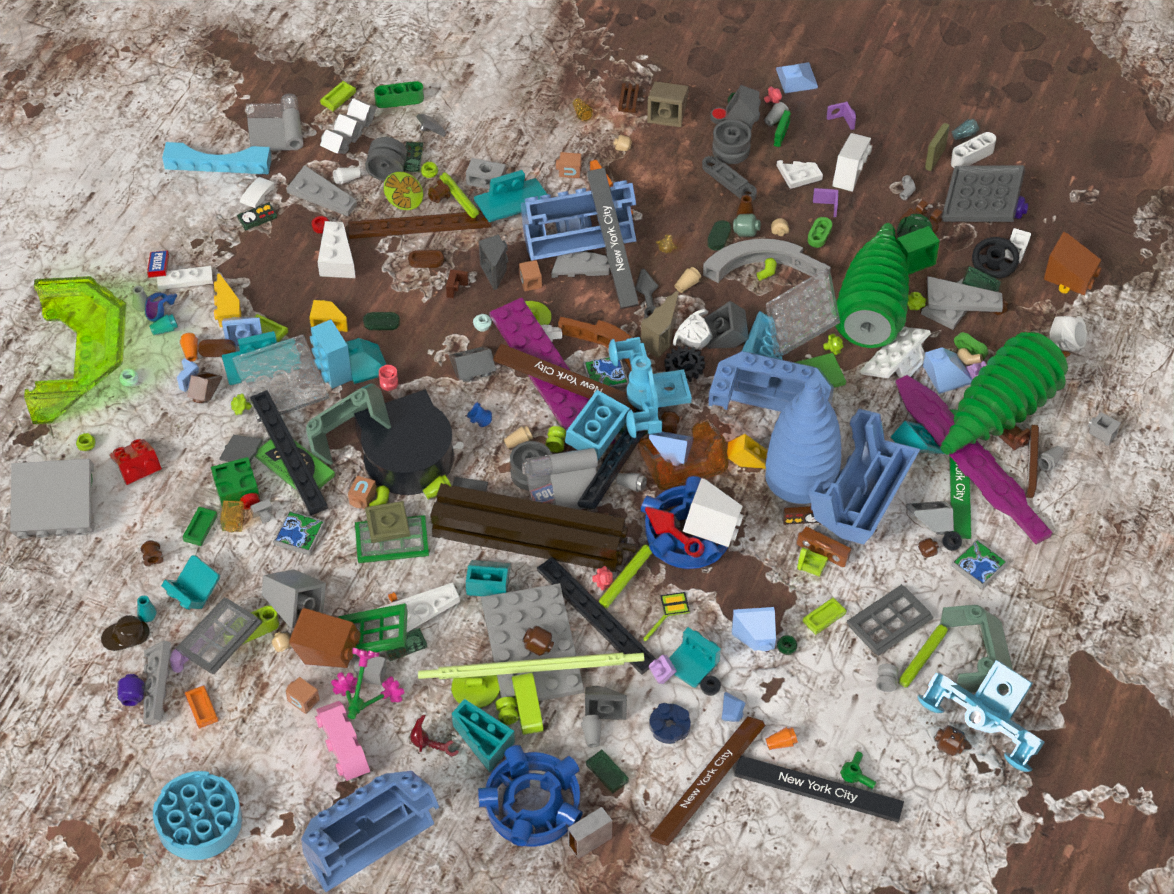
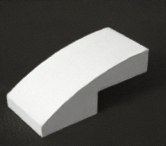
[240,177,275,208]
[1005,228,1031,263]

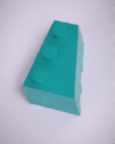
[452,699,515,773]

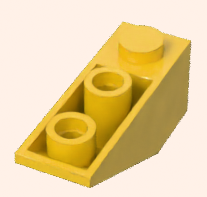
[214,273,242,327]

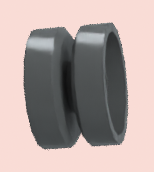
[712,120,751,164]
[365,137,407,181]
[510,441,552,491]

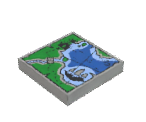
[583,357,629,389]
[273,510,326,556]
[951,539,1008,589]

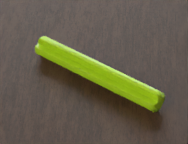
[440,172,479,218]
[599,545,652,608]
[898,624,948,688]

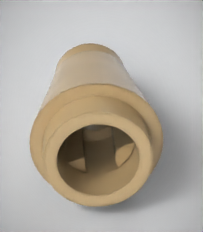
[674,267,701,293]
[504,426,533,449]

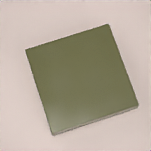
[925,123,950,171]
[365,501,410,543]

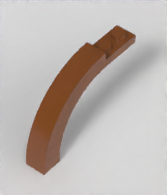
[558,317,632,372]

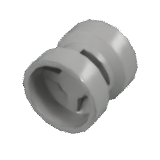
[876,664,898,692]

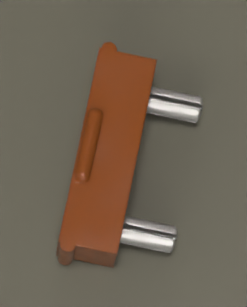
[796,524,852,567]

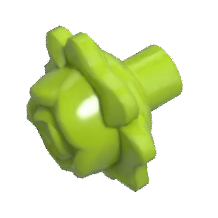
[907,292,926,310]
[823,333,844,355]
[231,393,251,416]

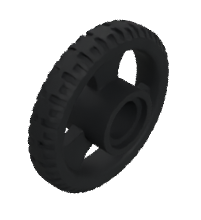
[972,237,1020,279]

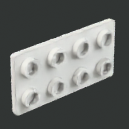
[860,327,931,378]

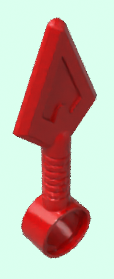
[645,507,704,558]

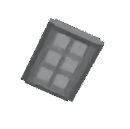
[847,584,934,656]
[176,597,262,675]

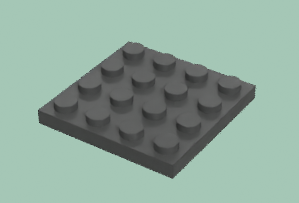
[942,165,1025,222]

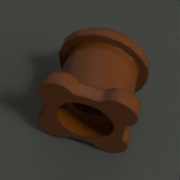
[428,179,450,203]
[661,411,680,434]
[140,540,164,566]

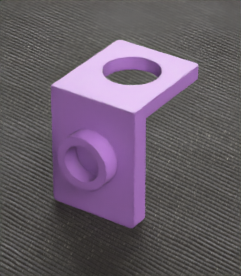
[827,102,856,130]
[813,188,838,217]

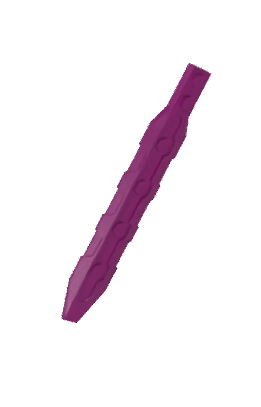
[895,375,1053,545]

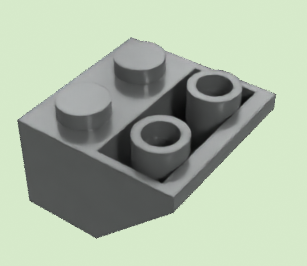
[725,85,761,129]

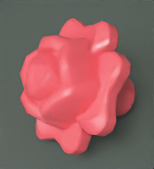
[764,86,782,104]
[592,566,613,590]

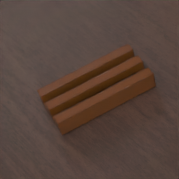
[618,83,639,113]

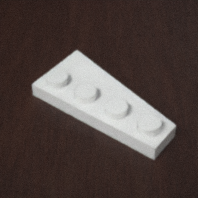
[377,583,460,639]

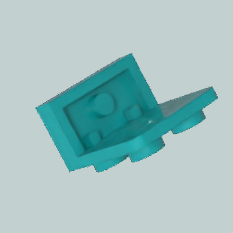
[161,555,220,610]
[669,627,721,688]

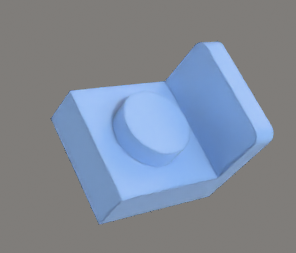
[177,358,199,392]

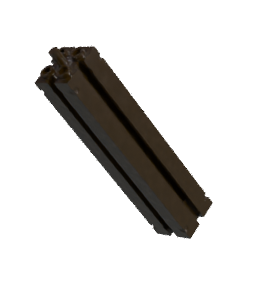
[430,483,637,572]

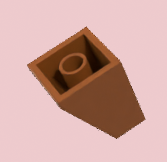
[1044,232,1102,296]
[288,608,361,668]

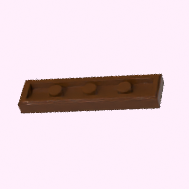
[1026,425,1039,498]

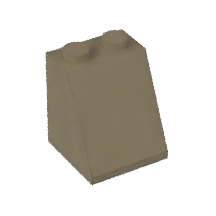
[647,81,689,127]

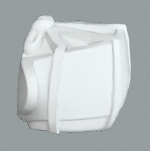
[673,309,712,350]
[1050,316,1087,351]

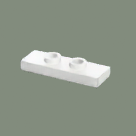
[157,266,213,290]

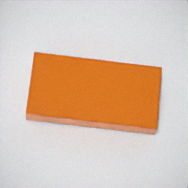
[185,685,218,729]

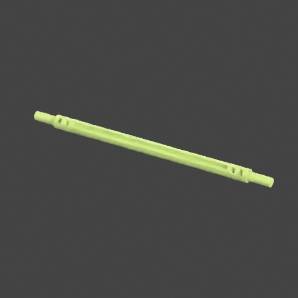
[418,652,644,679]

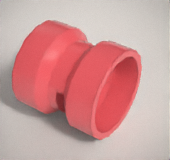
[379,365,398,391]

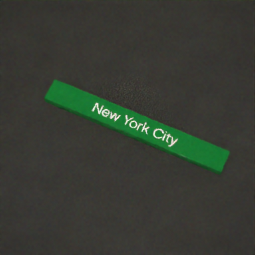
[949,409,971,539]

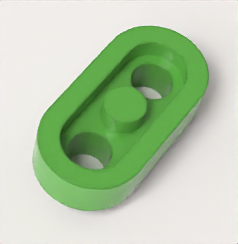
[808,217,832,248]
[954,332,989,360]

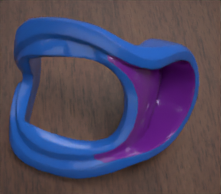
[145,292,177,323]

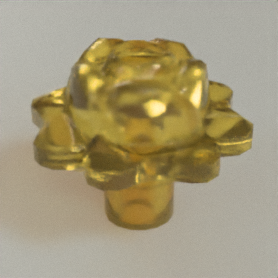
[656,234,678,253]

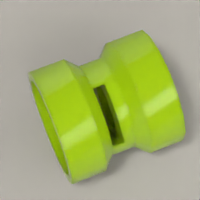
[545,426,566,453]
[495,697,519,725]

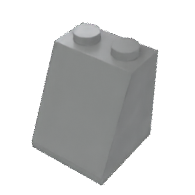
[262,569,326,628]

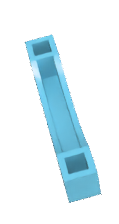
[162,142,272,174]

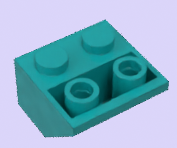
[466,560,511,597]

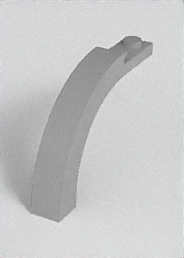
[703,239,831,283]

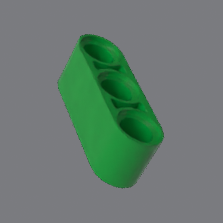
[374,81,424,108]

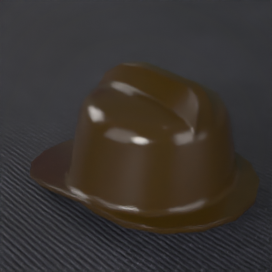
[101,615,150,651]

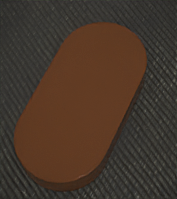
[408,250,444,268]
[198,339,236,357]

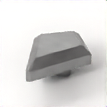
[416,114,446,137]

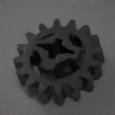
[664,346,705,382]

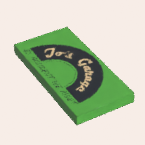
[254,439,335,491]

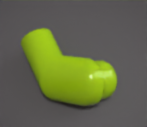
[757,258,777,281]
[368,486,390,507]

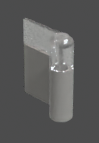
[246,94,303,150]
[522,448,602,510]

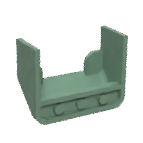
[306,384,391,465]
[939,605,1013,693]

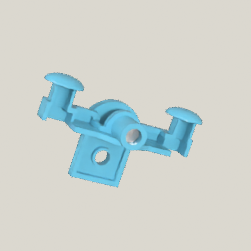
[609,337,692,438]
[917,660,1044,772]

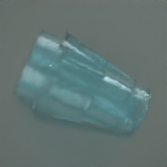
[952,119,979,140]

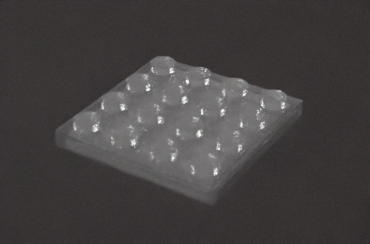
[766,268,840,358]
[232,334,329,423]

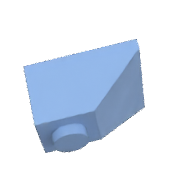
[776,62,818,93]
[222,317,262,347]
[923,347,972,394]
[649,431,693,466]
[732,607,776,651]

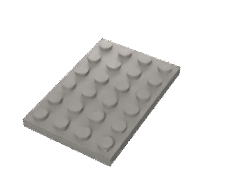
[481,583,584,705]

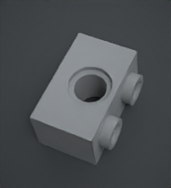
[466,158,506,189]

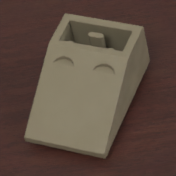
[641,291,679,358]

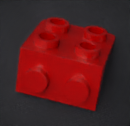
[110,439,162,485]

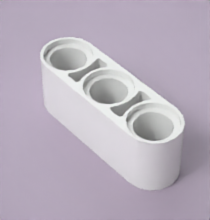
[951,132,996,168]

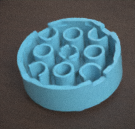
[153,771,242,860]

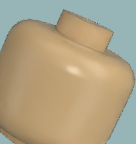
[613,135,632,151]
[771,218,789,236]
[271,631,291,652]

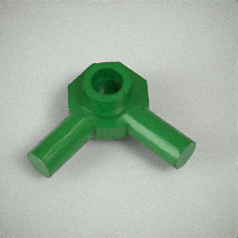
[840,751,876,789]

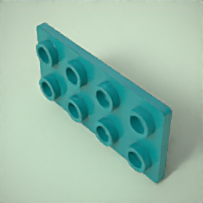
[474,170,548,222]
[222,331,302,385]

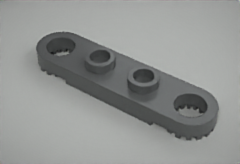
[702,155,757,201]

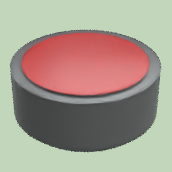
[710,108,726,124]

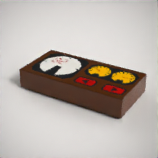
[783,506,819,525]

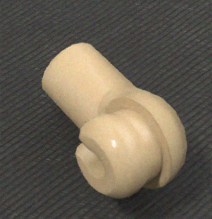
[957,348,983,365]

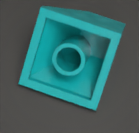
[346,338,387,384]
[890,421,944,454]

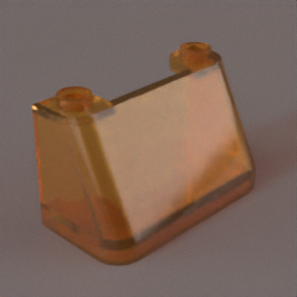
[638,419,729,491]

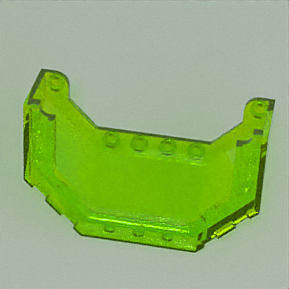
[24,276,127,424]

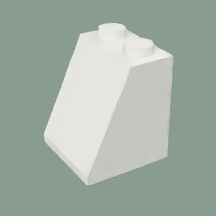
[683,478,744,547]

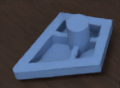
[722,692,746,722]

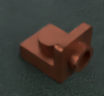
[446,269,469,299]
[998,425,1031,450]

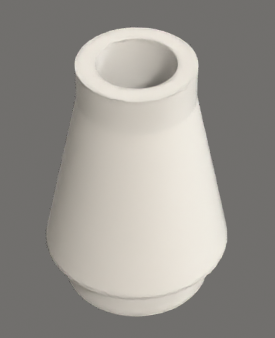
[333,167,360,185]

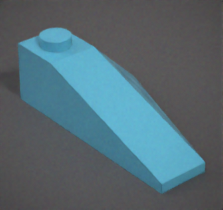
[742,311,783,360]

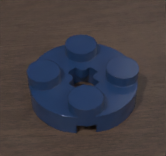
[649,703,691,744]

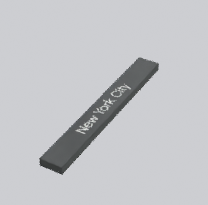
[587,168,639,309]

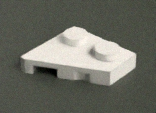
[777,160,823,189]

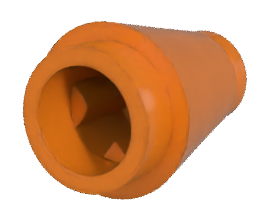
[180,333,198,362]
[765,727,798,750]

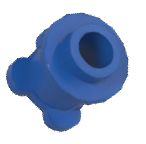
[467,402,492,427]

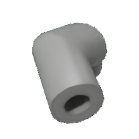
[900,175,916,200]

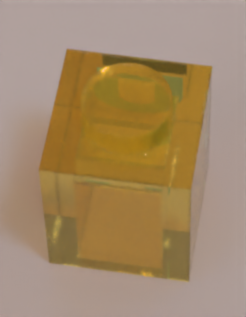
[220,501,245,533]

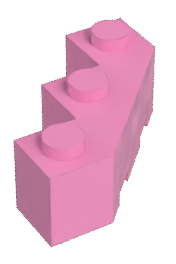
[315,701,370,781]

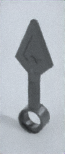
[635,269,659,319]

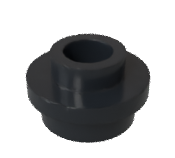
[942,531,962,551]
[700,676,721,696]

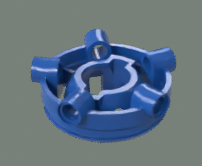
[641,476,728,569]
[478,745,583,847]

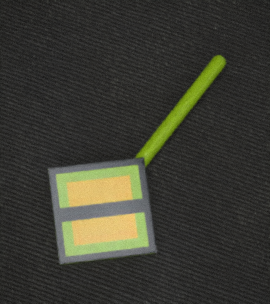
[643,592,690,641]

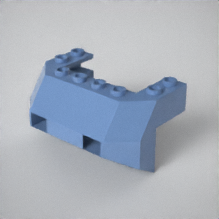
[521,180,636,260]
[709,351,834,412]
[808,409,920,545]
[301,771,439,892]

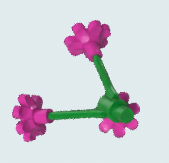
[331,648,404,719]

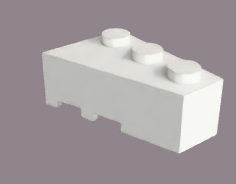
[833,133,873,192]
[318,221,355,278]

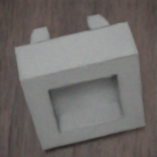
[250,499,272,523]

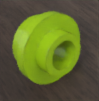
[421,162,438,178]
[76,433,96,451]

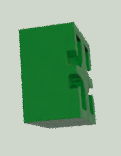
[897,226,940,275]
[210,457,260,510]

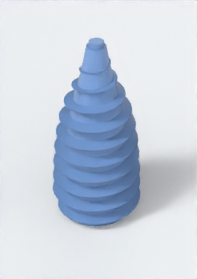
[765,378,841,504]

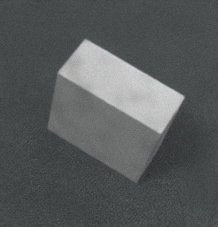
[568,807,612,859]

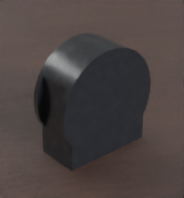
[354,389,454,495]

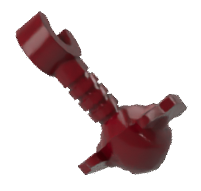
[410,715,459,756]

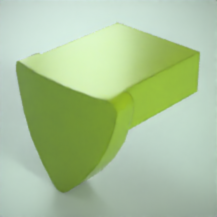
[797,547,828,577]

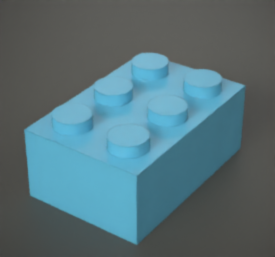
[310,320,352,389]
[565,390,630,460]

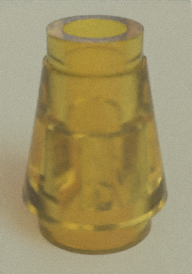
[572,98,593,121]

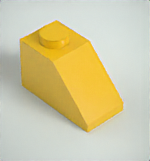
[310,300,348,332]
[727,434,768,469]

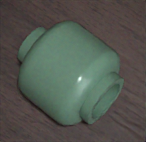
[733,214,761,237]

